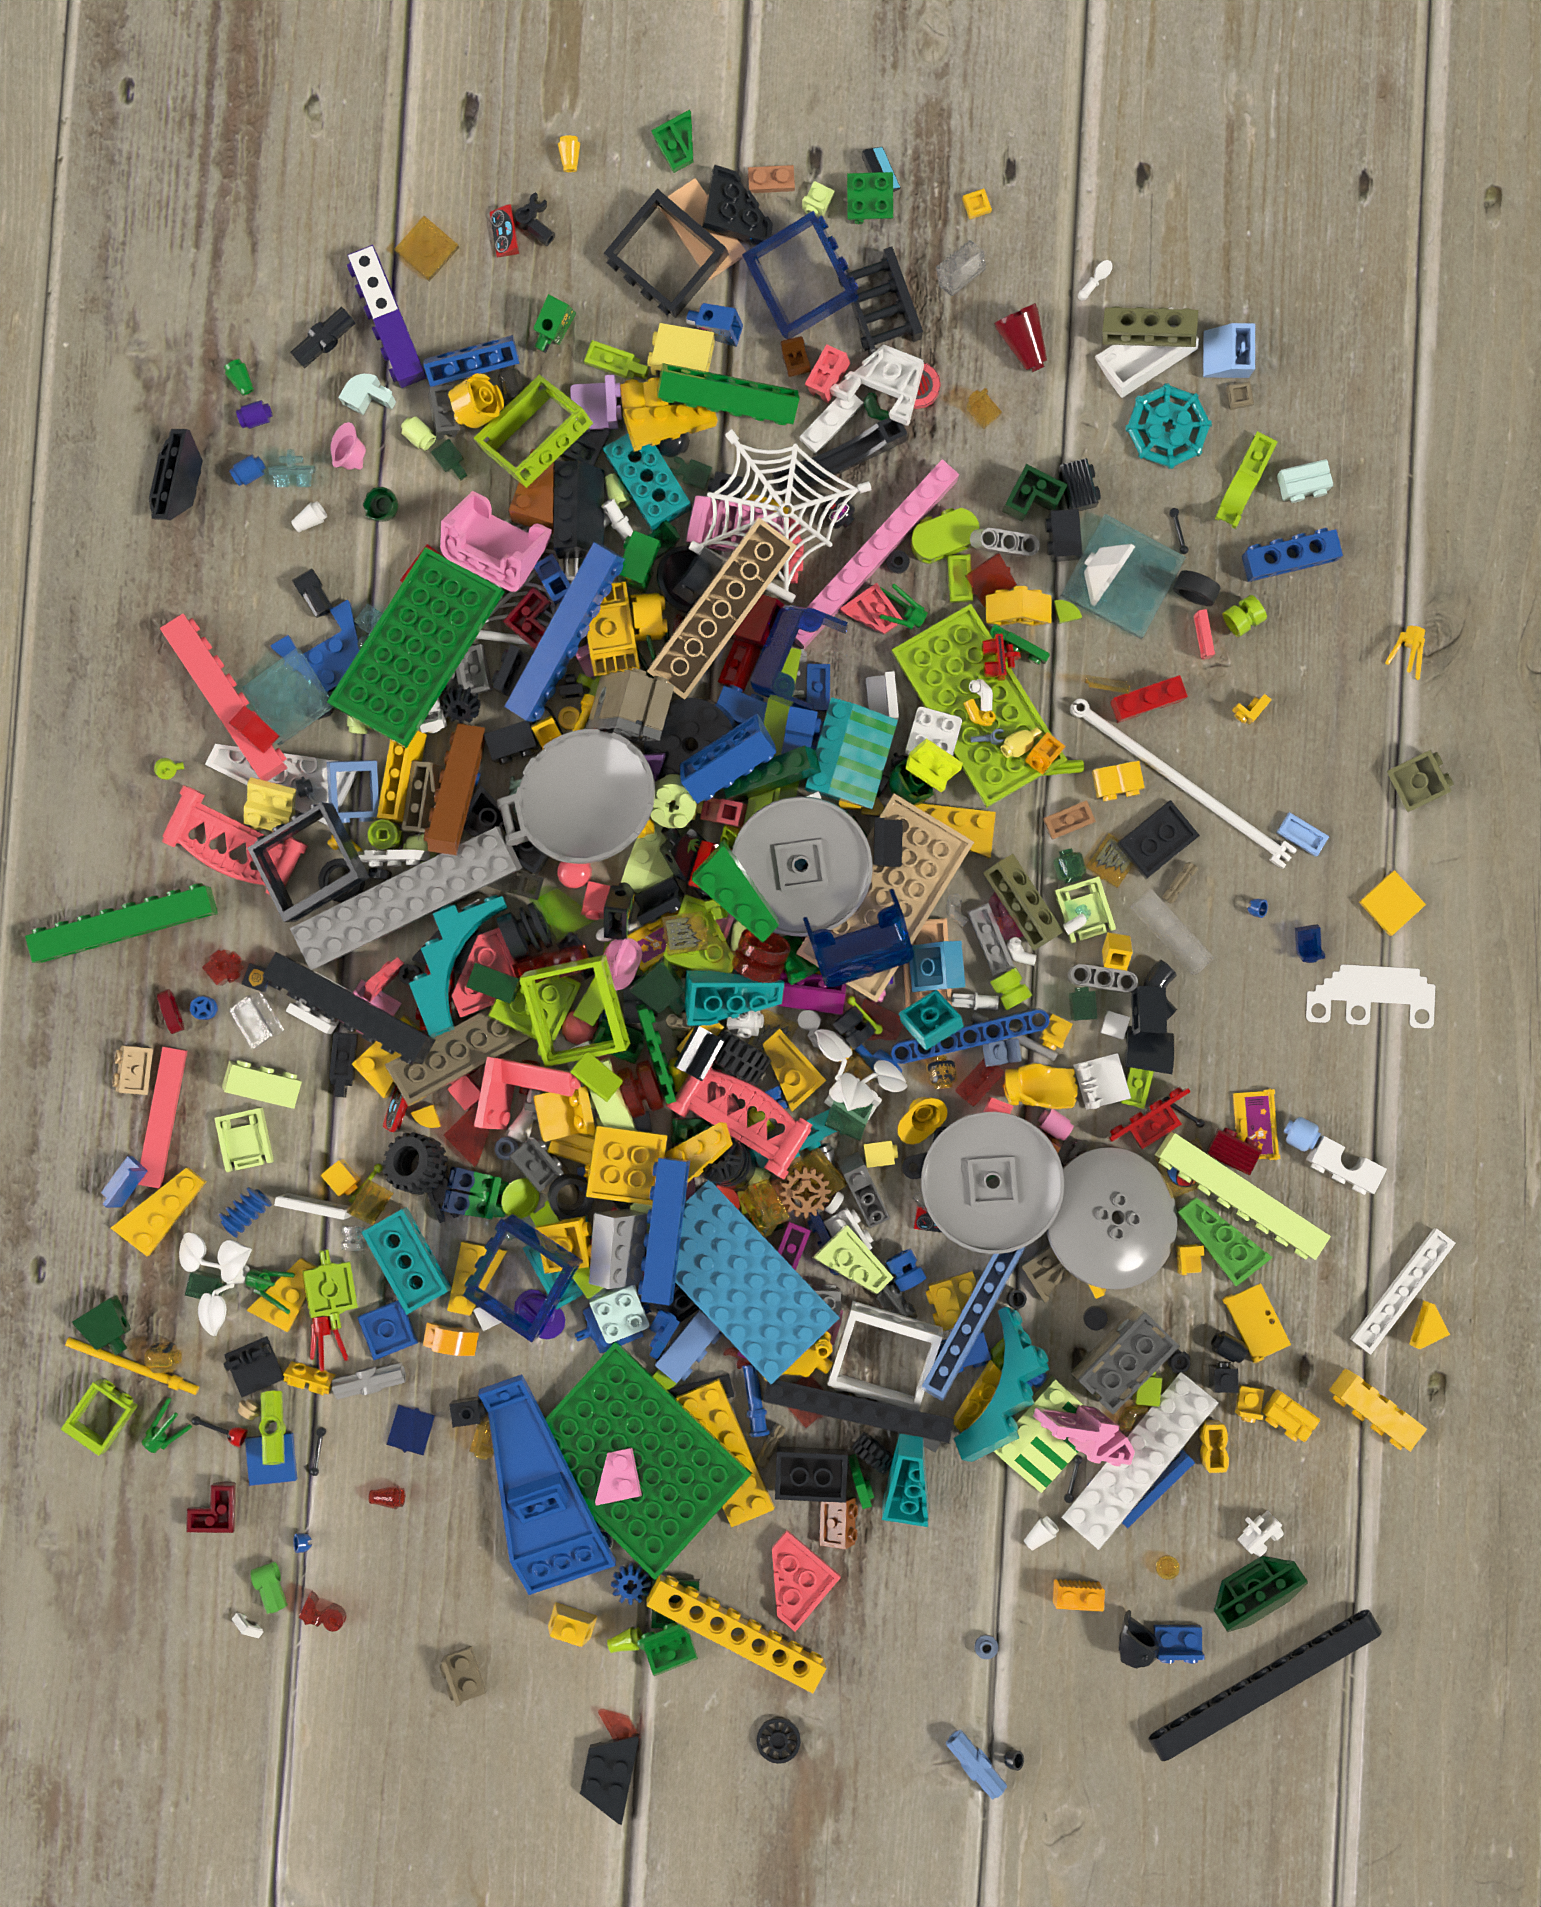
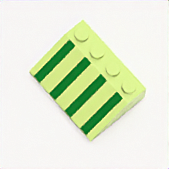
[994,1375,1085,1493]

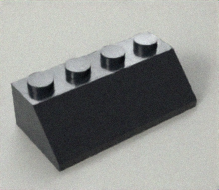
[554,460,605,559]

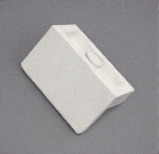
[866,671,899,720]

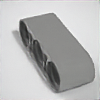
[970,528,1040,556]
[1068,964,1138,993]

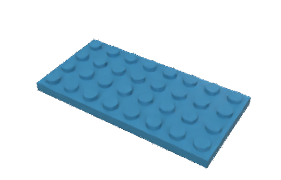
[643,1180,840,1384]

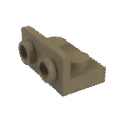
[440,1646,486,1707]

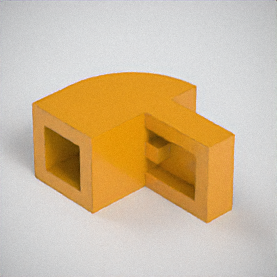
[423,1322,479,1356]

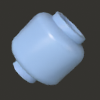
[1284,1117,1321,1152]

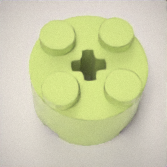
[651,774,696,828]

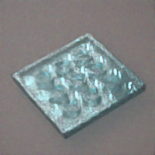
[1060,514,1186,639]

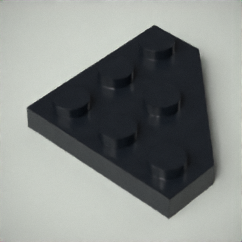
[702,164,773,248]

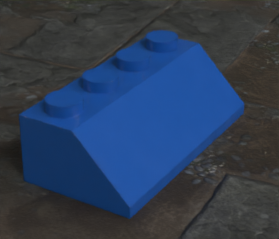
[680,714,776,804]

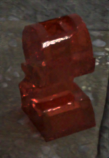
[298,1590,347,1632]

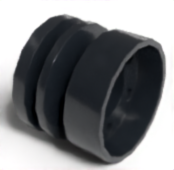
[497,902,553,962]
[701,1136,756,1190]

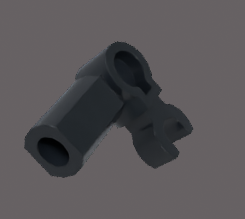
[515,192,555,246]

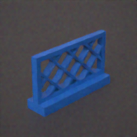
[1087,1449,1195,1529]

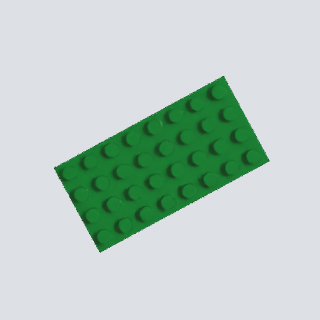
[327,547,504,748]

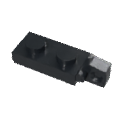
[329,1032,359,1098]

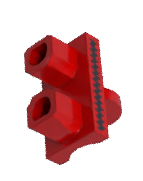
[982,634,1021,681]

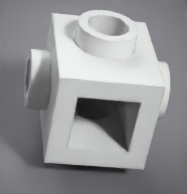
[727,1011,764,1038]

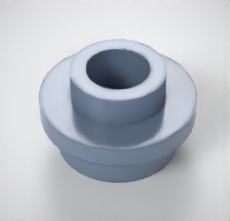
[495,1137,518,1160]
[974,1635,998,1659]

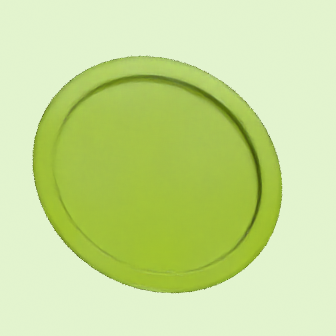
[501,1178,539,1219]

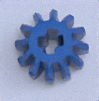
[611,1563,651,1605]

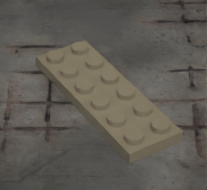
[385,1007,532,1107]

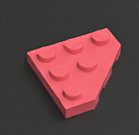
[451,928,521,1018]
[772,1530,841,1632]

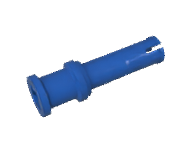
[742,1364,770,1437]

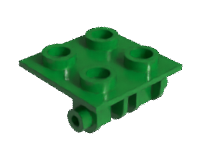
[847,172,893,225]

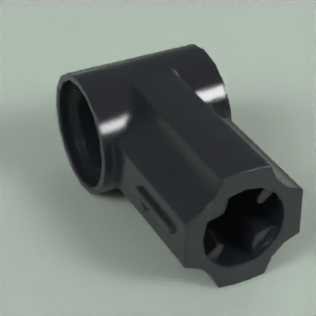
[292,568,333,618]

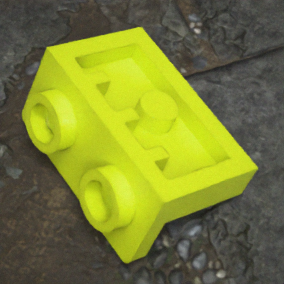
[906,738,963,792]

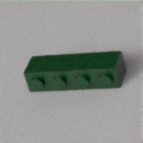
[724,745,821,802]

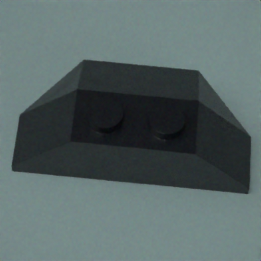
[149,429,203,521]

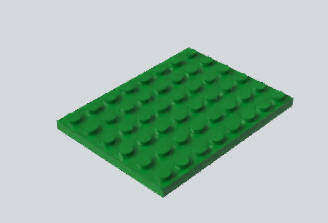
[545,1341,753,1580]

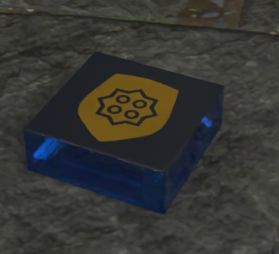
[242,963,270,992]

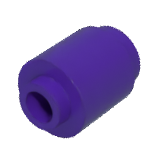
[236,400,273,429]

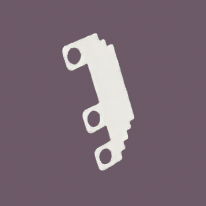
[1306,965,1435,1028]

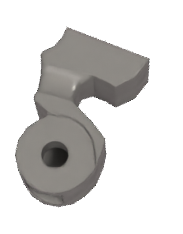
[798,1010,821,1050]

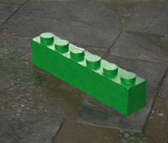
[657,363,800,425]

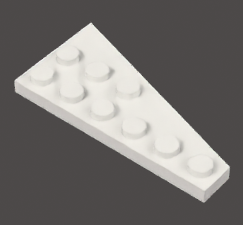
[205,744,359,825]

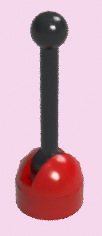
[191,1416,248,1448]

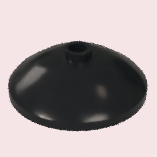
[657,546,720,613]

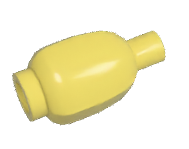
[1000,727,1042,758]

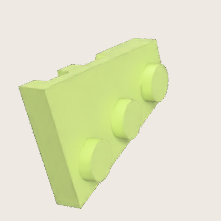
[812,1225,894,1294]

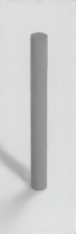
[970,1011,1058,1061]

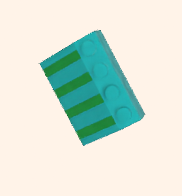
[805,697,898,809]

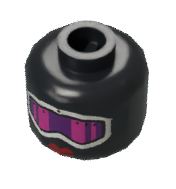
[821,496,855,529]

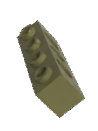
[1102,306,1199,347]
[983,854,1064,951]

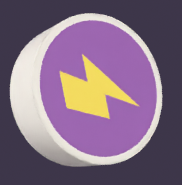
[824,1190,844,1214]

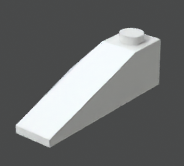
[1084,544,1135,606]

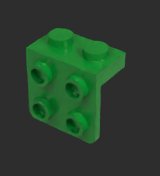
[637,1623,698,1676]

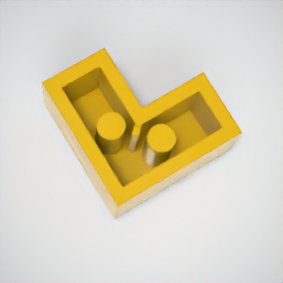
[986,586,1051,626]

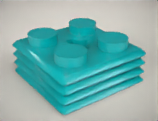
[899,990,964,1050]

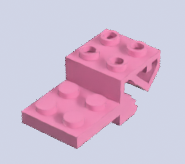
[685,496,784,553]
[1033,1405,1135,1466]

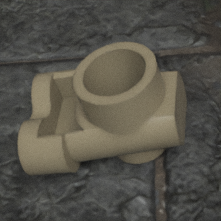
[666,1012,694,1038]

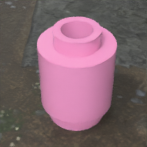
[1038,1109,1074,1141]

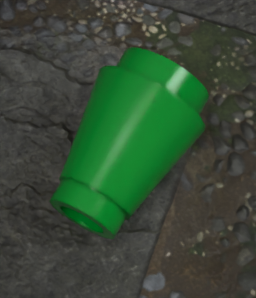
[224,359,254,396]

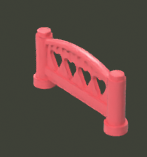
[162,785,308,895]
[666,1063,812,1180]

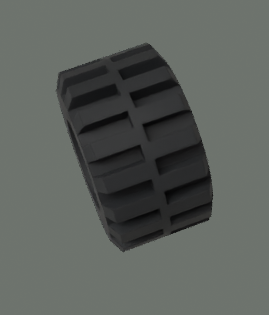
[713,1030,771,1085]
[383,1132,448,1195]

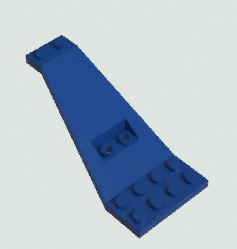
[478,1374,616,1595]

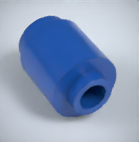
[229,454,266,486]

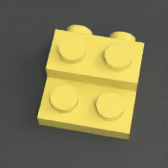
[244,777,296,832]

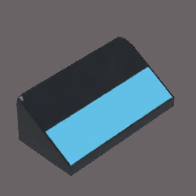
[862,147,901,192]

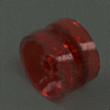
[732,929,791,983]
[617,1060,665,1119]

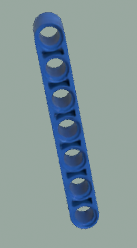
[891,1008,1050,1064]

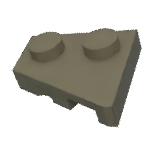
[1020,1245,1067,1303]

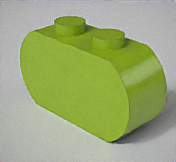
[911,508,979,564]

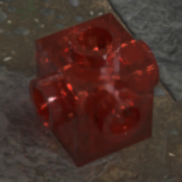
[202,949,244,986]

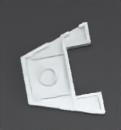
[830,345,924,426]

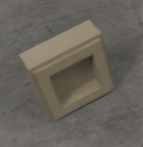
[1226,381,1254,410]

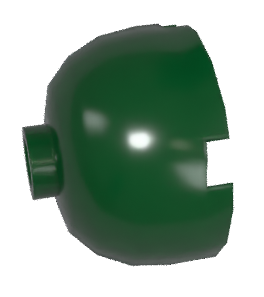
[889,758,935,806]

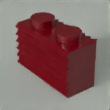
[1206,1127,1262,1176]

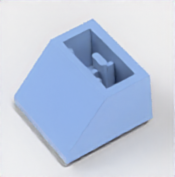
[1203,323,1255,378]

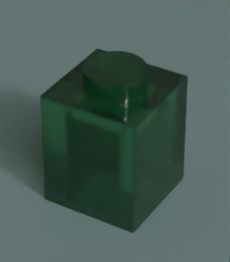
[1069,987,1097,1021]
[185,1270,225,1299]

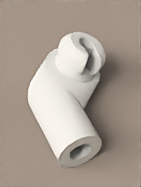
[1007,937,1036,966]

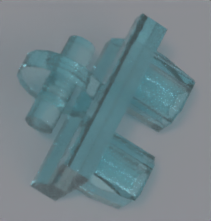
[268,449,315,487]

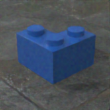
[781,706,821,754]

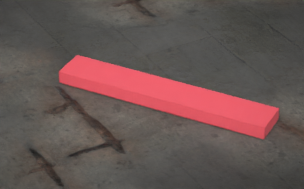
[138,1047,188,1188]

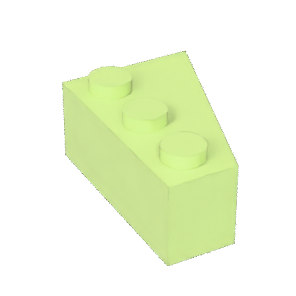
[222,1060,302,1109]

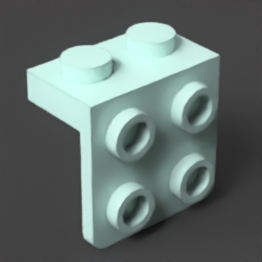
[589,1285,649,1343]

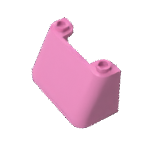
[440,491,552,592]

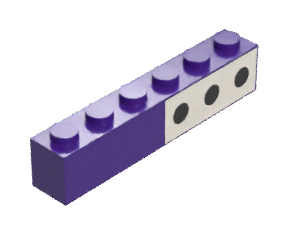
[346,245,427,388]

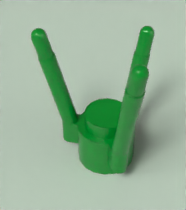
[879,584,928,630]
[245,1269,295,1314]
[141,1397,192,1453]

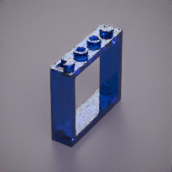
[742,211,860,339]
[463,1214,583,1342]

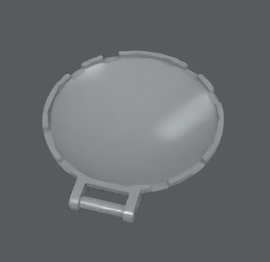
[497,729,655,864]

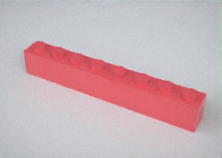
[160,614,288,781]

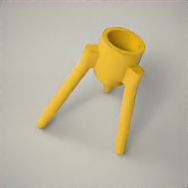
[1385,625,1425,680]

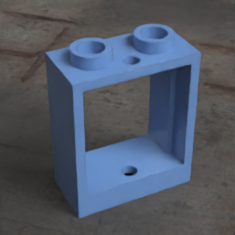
[327,760,379,823]

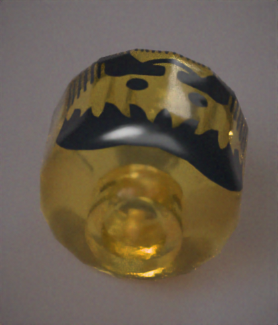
[926,1055,958,1089]
[145,1342,182,1373]

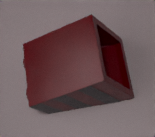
[730,594,794,656]

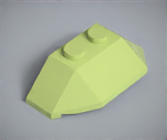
[621,821,677,893]

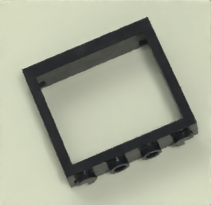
[604,188,729,318]
[247,801,370,922]

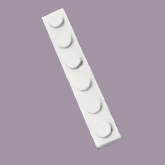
[1350,1228,1456,1355]

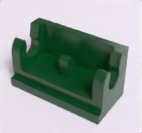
[466,963,520,1004]
[592,1015,645,1064]

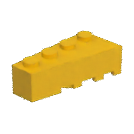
[1329,1368,1427,1452]

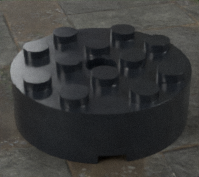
[644,697,737,779]

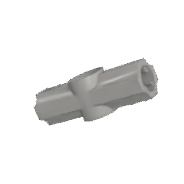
[332,1362,406,1400]

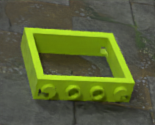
[474,374,593,488]
[519,955,630,1067]

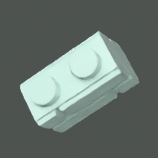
[1277,459,1333,503]

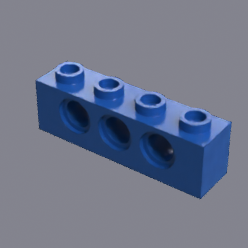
[423,335,519,387]
[1242,528,1343,582]

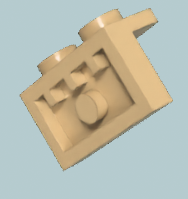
[112,1045,153,1095]

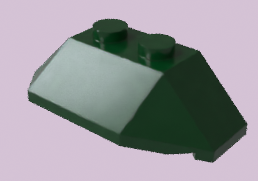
[1214,1556,1308,1632]

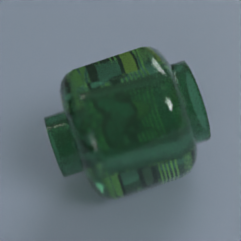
[1053,848,1086,884]

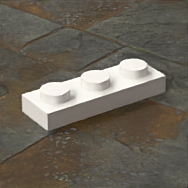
[800,394,863,454]

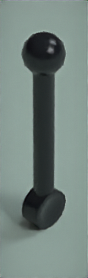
[1169,508,1189,554]
[1162,1097,1205,1128]
[310,1427,326,1476]
[1064,1455,1083,1503]

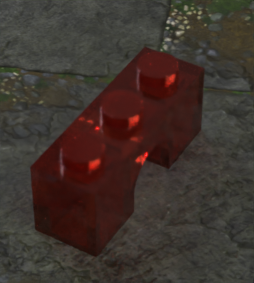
[512,944,589,987]

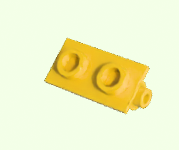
[283,1361,336,1396]

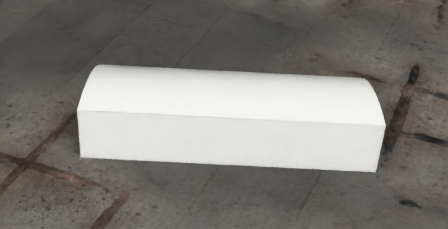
[1095,307,1199,398]

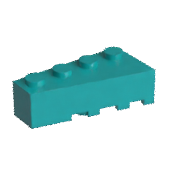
[882,1434,929,1527]

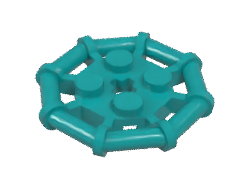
[1125,383,1212,469]

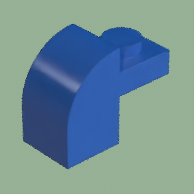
[534,554,570,605]

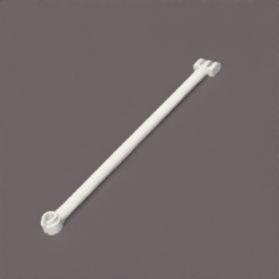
[1070,699,1297,869]

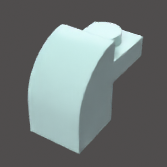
[338,374,396,415]

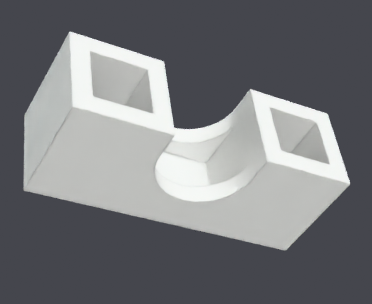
[1306,1136,1387,1195]

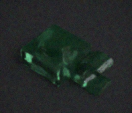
[431,439,468,481]

